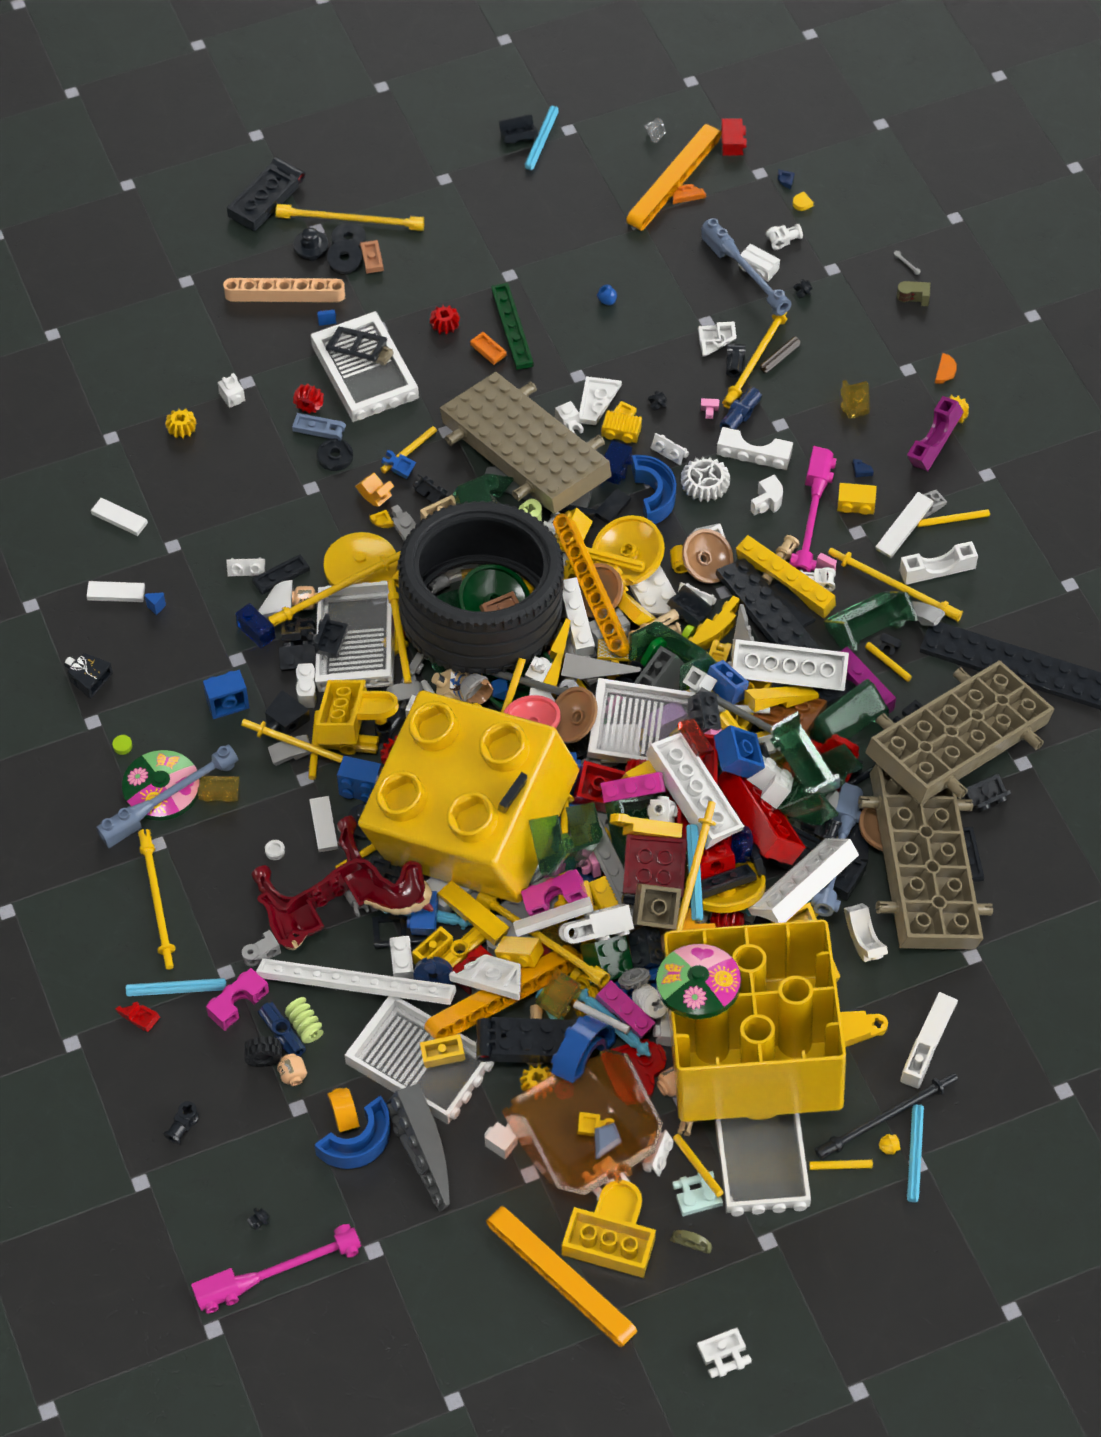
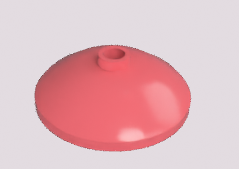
[503,695,561,728]

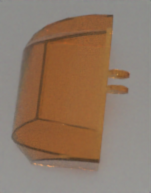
[502,1049,663,1196]

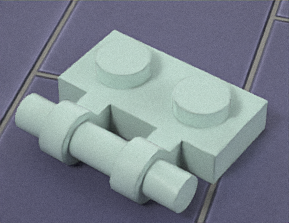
[672,1171,723,1217]

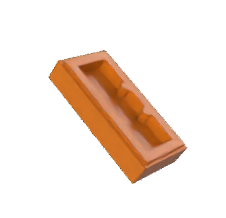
[470,332,507,365]

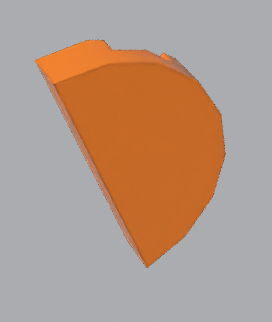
[672,184,706,204]
[935,353,957,384]

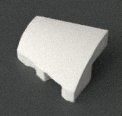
[698,322,736,357]
[256,580,293,620]

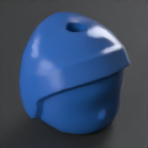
[597,285,617,306]

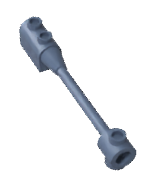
[701,218,791,316]
[96,744,239,848]
[810,782,863,917]

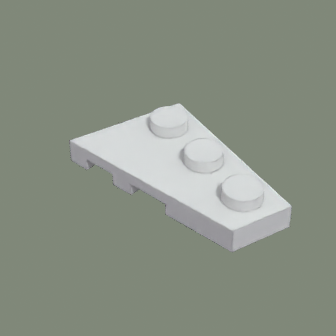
[579,376,622,425]

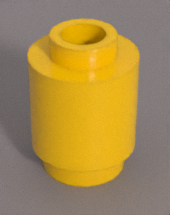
[670,545,687,574]

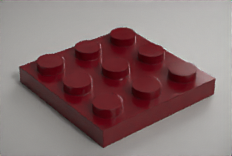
[622,834,687,899]

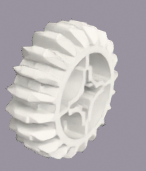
[681,457,730,502]

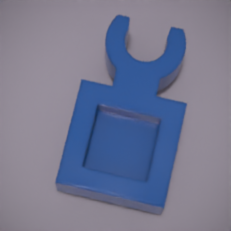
[381,450,416,479]

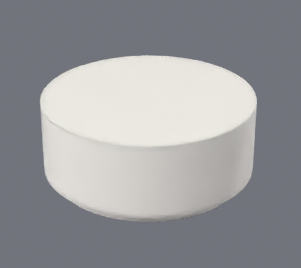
[265,840,285,860]

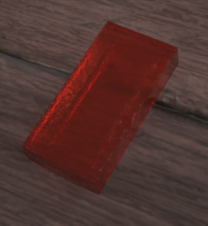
[677,719,714,757]

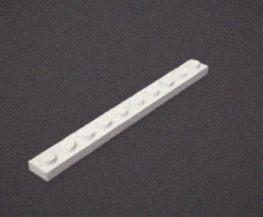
[256,958,456,1005]

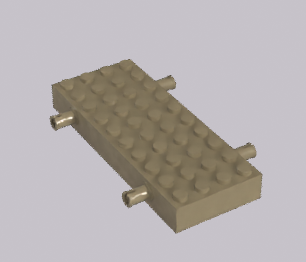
[440,372,611,514]
[865,660,1054,804]
[858,763,993,949]

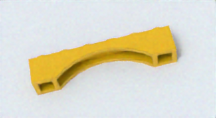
[736,535,836,618]

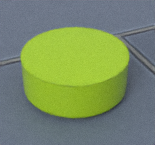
[681,625,696,644]
[112,735,133,755]

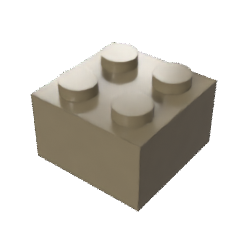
[632,883,682,929]

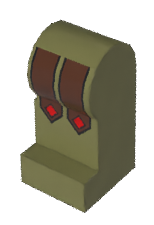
[897,281,931,306]

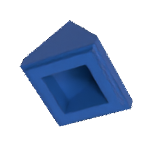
[317,310,336,326]
[145,593,166,615]
[491,678,509,700]

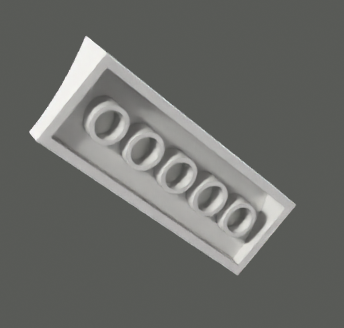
[731,639,849,691]
[645,732,744,849]
[747,838,859,923]

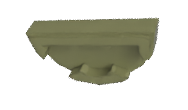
[670,1230,712,1254]

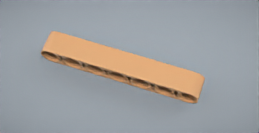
[223,278,345,302]

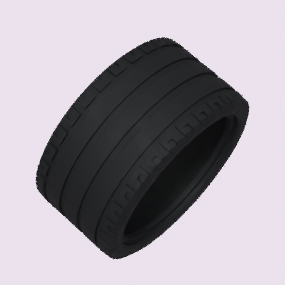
[398,501,564,675]

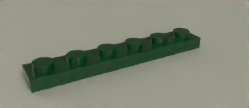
[491,282,534,370]

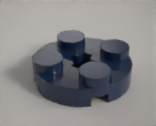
[413,957,453,985]

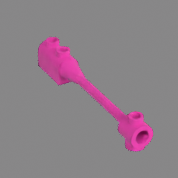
[789,446,837,572]
[191,1224,361,1314]

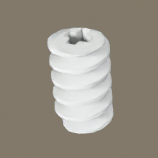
[632,984,668,1018]

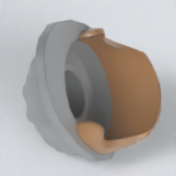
[460,674,493,704]

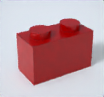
[721,119,747,156]

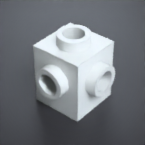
[647,796,678,823]

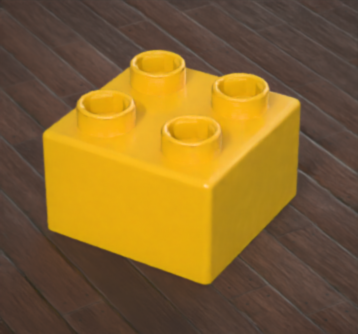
[358,690,579,903]
[664,920,846,1122]

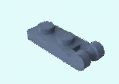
[292,413,346,441]

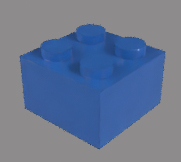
[203,670,250,719]
[714,725,765,778]
[337,756,382,802]

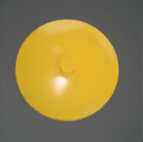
[592,515,665,586]
[324,532,398,586]
[686,858,766,913]

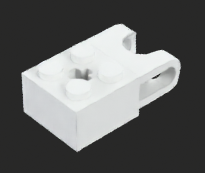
[558,904,634,943]

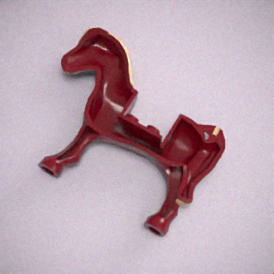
[252,815,434,950]

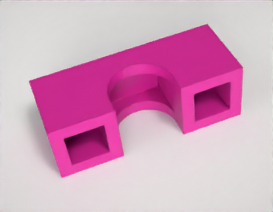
[601,772,666,803]
[521,869,588,916]
[206,968,269,1031]
[595,980,656,1040]

